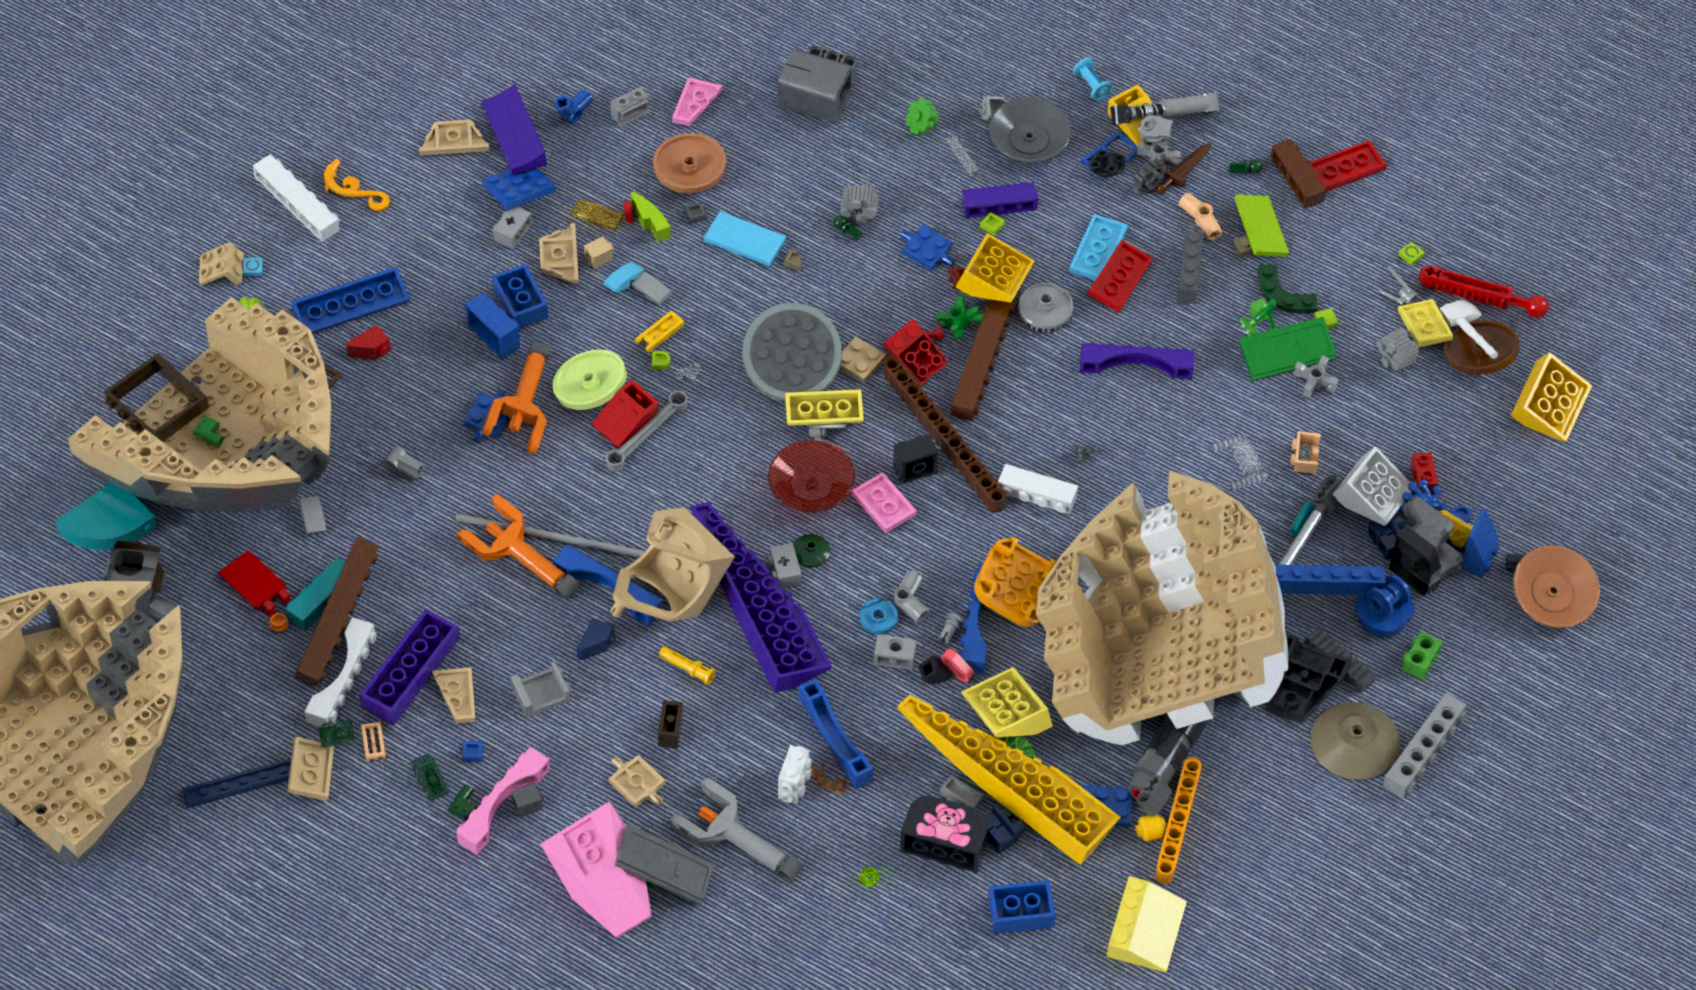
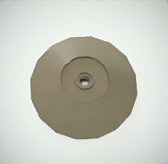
[1310,702,1400,780]

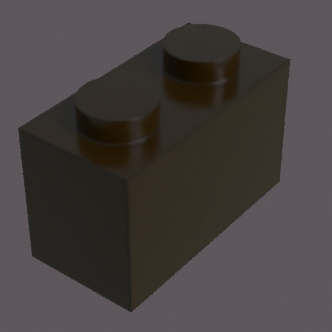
[658,700,683,748]

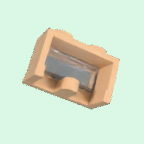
[1290,431,1321,476]

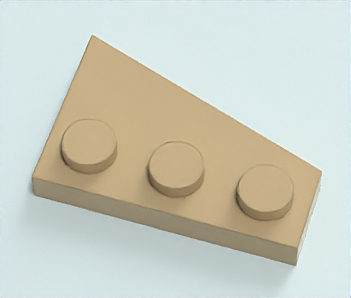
[432,667,476,724]

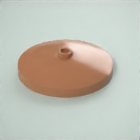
[653,133,726,193]

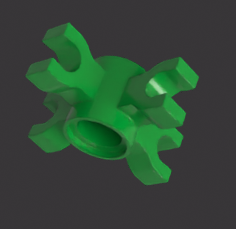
[936,295,983,339]

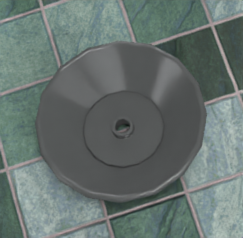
[988,97,1072,163]

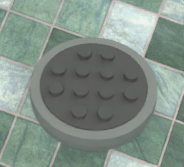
[742,303,842,401]

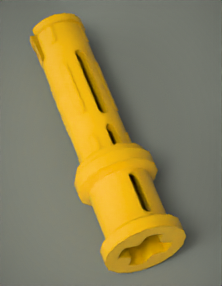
[659,646,716,685]

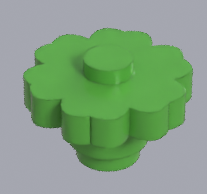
[906,98,939,135]

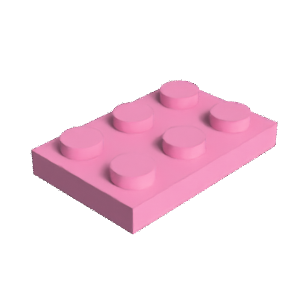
[852,472,917,534]

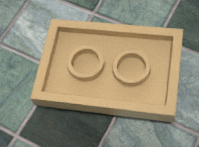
[287,737,334,801]

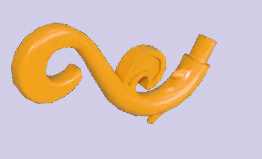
[323,159,390,212]

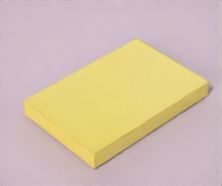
[1398,299,1453,348]

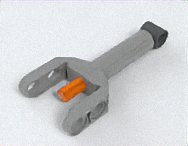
[668,778,803,883]

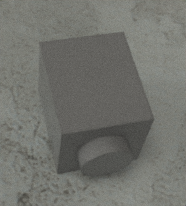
[511,784,544,818]

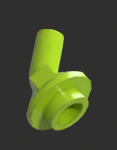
[240,297,262,309]

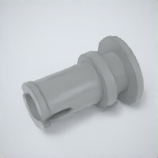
[938,613,964,644]

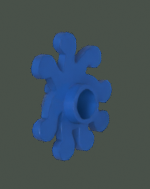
[1401,480,1447,523]

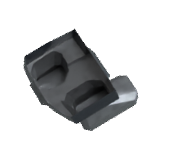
[1389,496,1464,596]

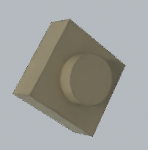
[1232,235,1253,257]

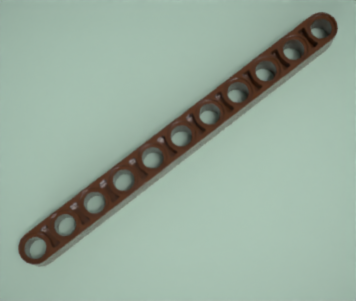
[884,356,1006,513]

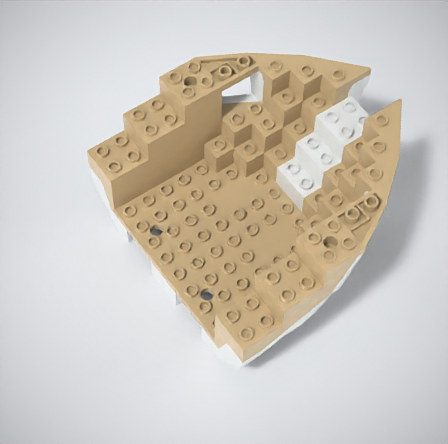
[1036,471,1288,745]

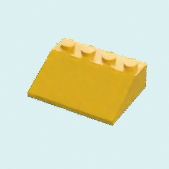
[955,233,1035,302]
[1510,352,1592,442]

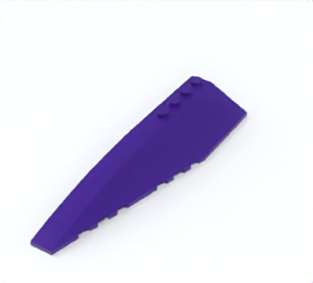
[690,502,832,693]

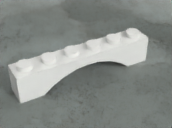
[305,617,377,729]

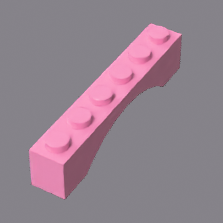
[456,747,550,855]

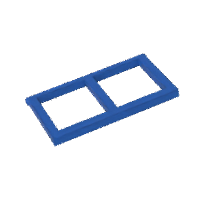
[1081,131,1138,180]

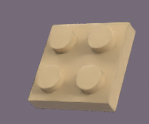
[839,337,886,383]

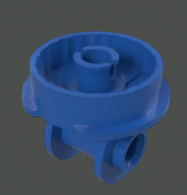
[1356,574,1414,637]

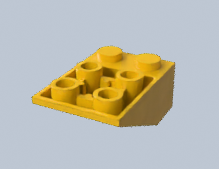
[1107,84,1160,146]

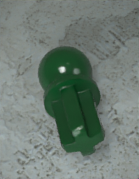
[1229,159,1263,174]
[833,215,863,240]

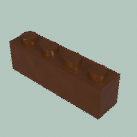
[1270,139,1326,209]

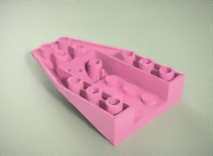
[540,802,652,938]

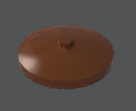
[1443,320,1519,375]

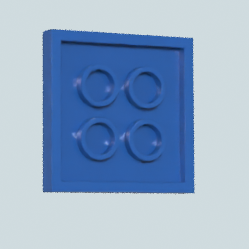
[481,168,556,210]

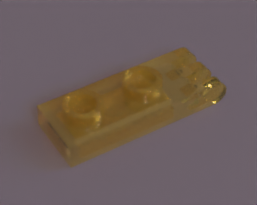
[570,198,623,231]

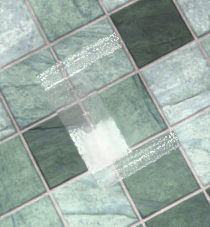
[1210,434,1267,490]

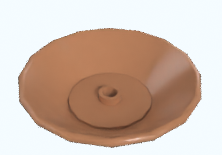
[1513,545,1600,628]

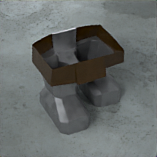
[105,540,177,623]

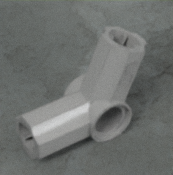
[894,571,929,623]

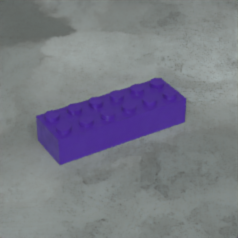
[359,609,460,725]

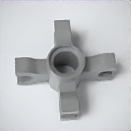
[1137,140,1181,165]
[1293,356,1339,399]

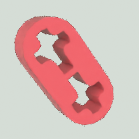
[941,649,974,682]

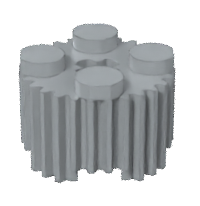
[840,184,879,225]
[1376,328,1419,371]

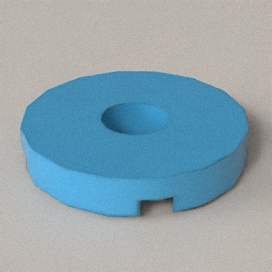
[859,598,898,635]

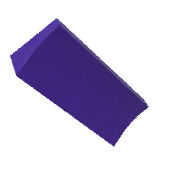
[481,84,547,174]

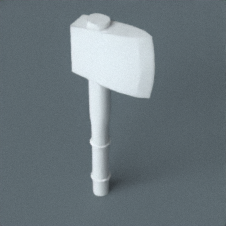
[1440,300,1498,359]

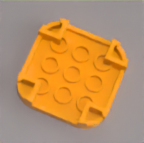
[974,537,1056,627]

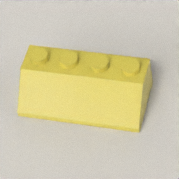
[785,390,864,426]

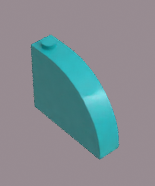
[55,483,157,550]

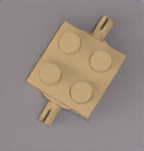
[609,755,665,808]

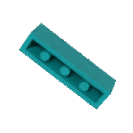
[285,557,345,631]

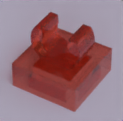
[948,266,966,290]

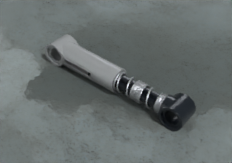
[1110,92,1219,125]

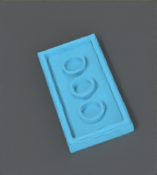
[704,211,786,266]
[1069,214,1128,280]

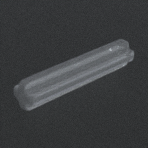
[946,134,979,177]

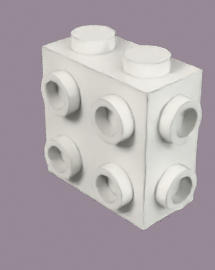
[778,745,812,804]

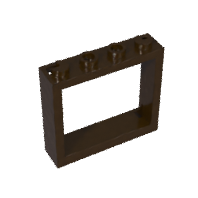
[104,353,209,442]

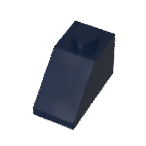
[577,618,617,660]

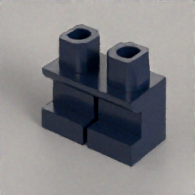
[1367,516,1405,560]
[983,806,1025,854]

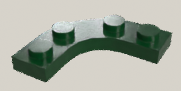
[1258,265,1318,313]

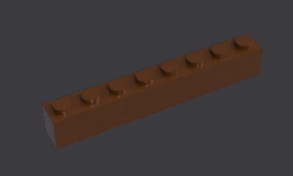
[951,298,1016,421]
[294,537,379,686]

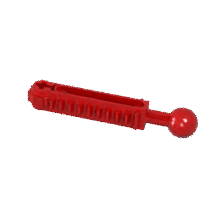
[1418,265,1549,318]

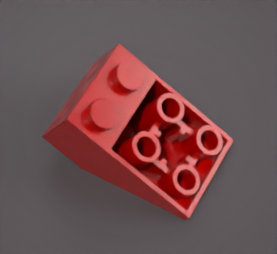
[882,319,949,386]
[591,380,659,448]

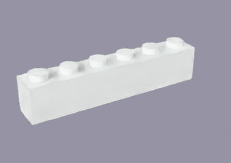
[253,154,340,242]

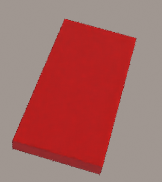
[1309,140,1387,192]
[1087,240,1153,313]

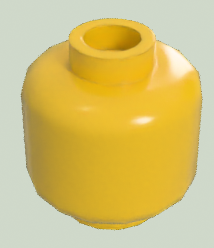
[1135,814,1166,842]

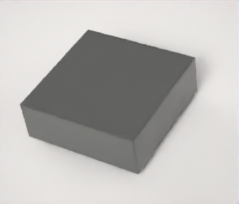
[684,202,707,224]

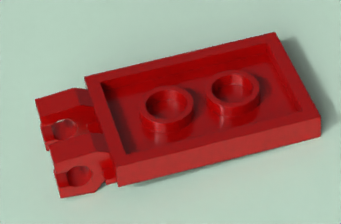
[218,550,292,617]

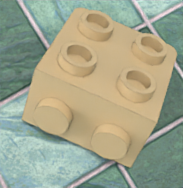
[199,242,244,285]

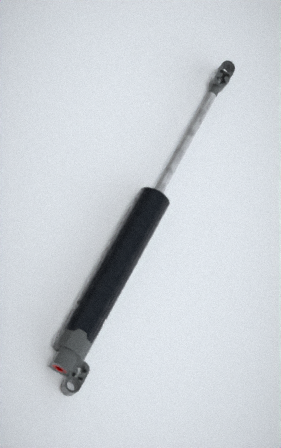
[1126,475,1341,816]

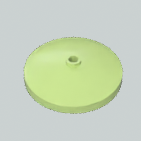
[553,350,627,410]

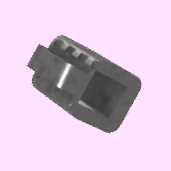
[778,45,857,124]

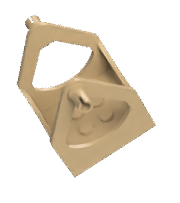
[609,507,735,621]

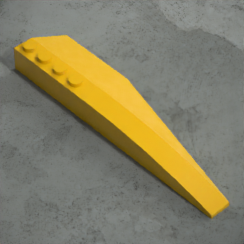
[897,695,1121,865]

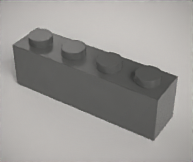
[1177,231,1204,304]

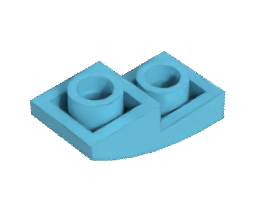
[603,262,644,293]

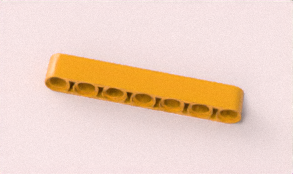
[1155,757,1201,884]

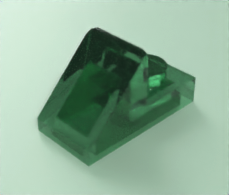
[319,720,354,747]

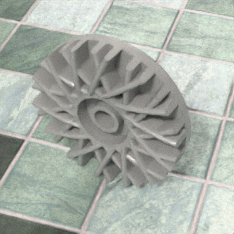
[1018,283,1074,333]

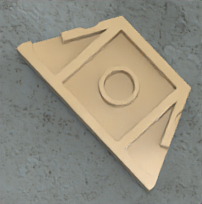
[419,119,490,156]
[539,223,579,284]

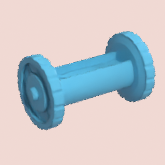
[1073,58,1113,101]

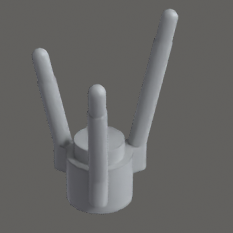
[1379,267,1418,305]
[809,423,851,453]

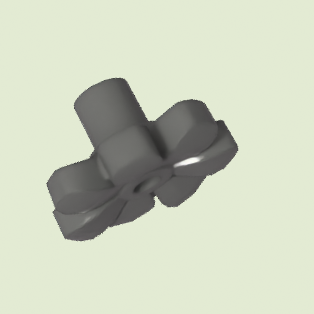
[1071,445,1095,462]

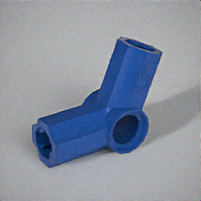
[555,90,593,124]

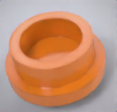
[269,613,289,632]

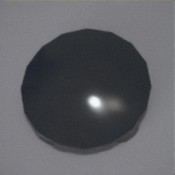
[1089,150,1126,177]

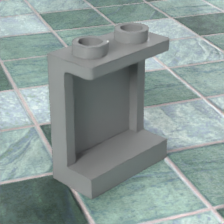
[510,661,572,718]

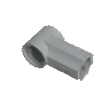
[383,447,424,479]

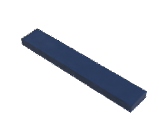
[182,758,291,808]

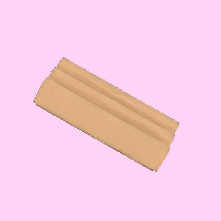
[361,722,386,762]

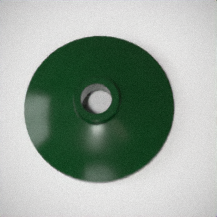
[793,534,830,567]

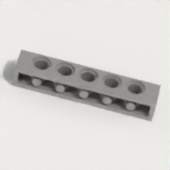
[1383,693,1467,798]

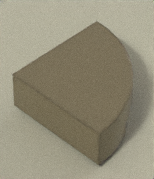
[784,249,802,272]

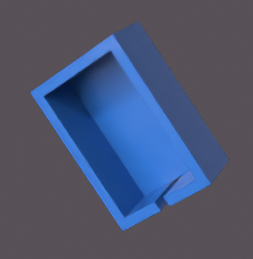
[465,292,520,360]

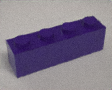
[961,182,1038,219]

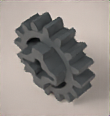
[1132,158,1167,195]

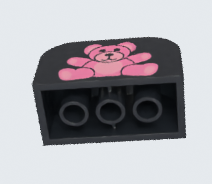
[900,796,988,873]

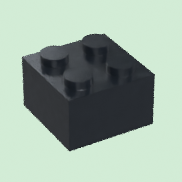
[893,434,938,484]

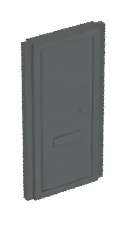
[615,823,713,906]

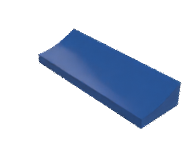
[291,266,410,334]

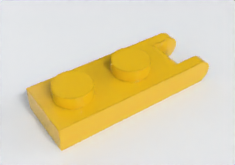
[635,310,684,353]

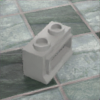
[610,87,651,127]

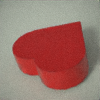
[623,200,633,223]

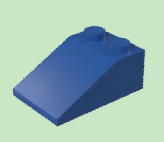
[1461,508,1500,577]

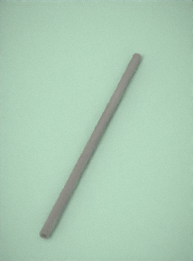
[456,513,645,557]

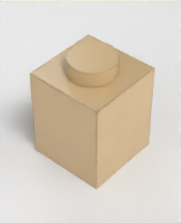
[584,236,614,269]

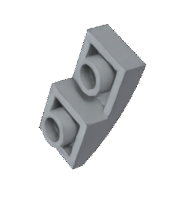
[631,271,672,305]
[299,496,326,535]

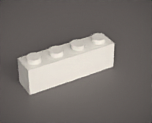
[998,464,1078,514]

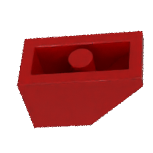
[346,325,391,360]

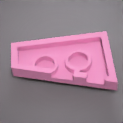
[672,78,723,126]

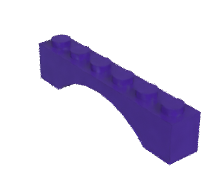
[1080,343,1194,379]

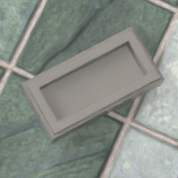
[940,775,984,808]

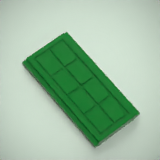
[1239,317,1337,381]

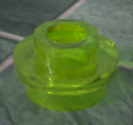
[859,867,879,887]

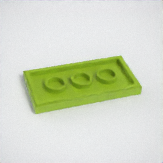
[1234,194,1289,257]

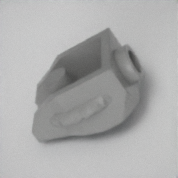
[979,96,1010,123]
[1138,115,1174,143]

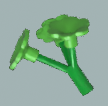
[1240,299,1277,335]

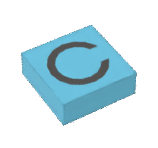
[243,258,263,277]

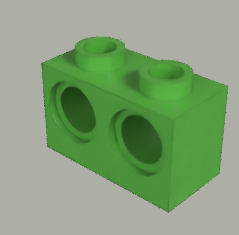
[1401,631,1443,680]

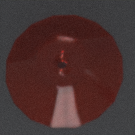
[767,440,855,513]

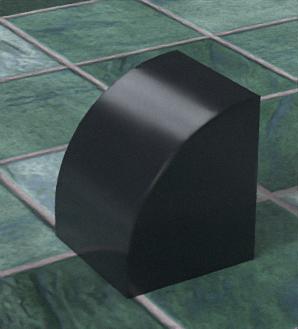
[919,656,953,684]

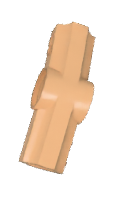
[1179,193,1222,241]

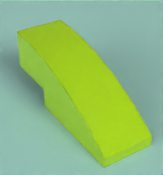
[630,192,671,242]

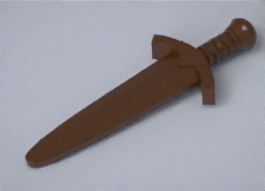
[1155,143,1211,195]

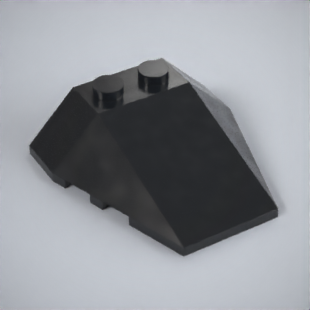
[1265,633,1352,725]

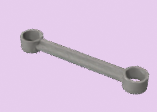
[606,391,688,472]

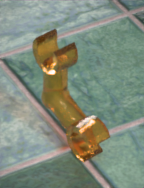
[811,763,846,794]

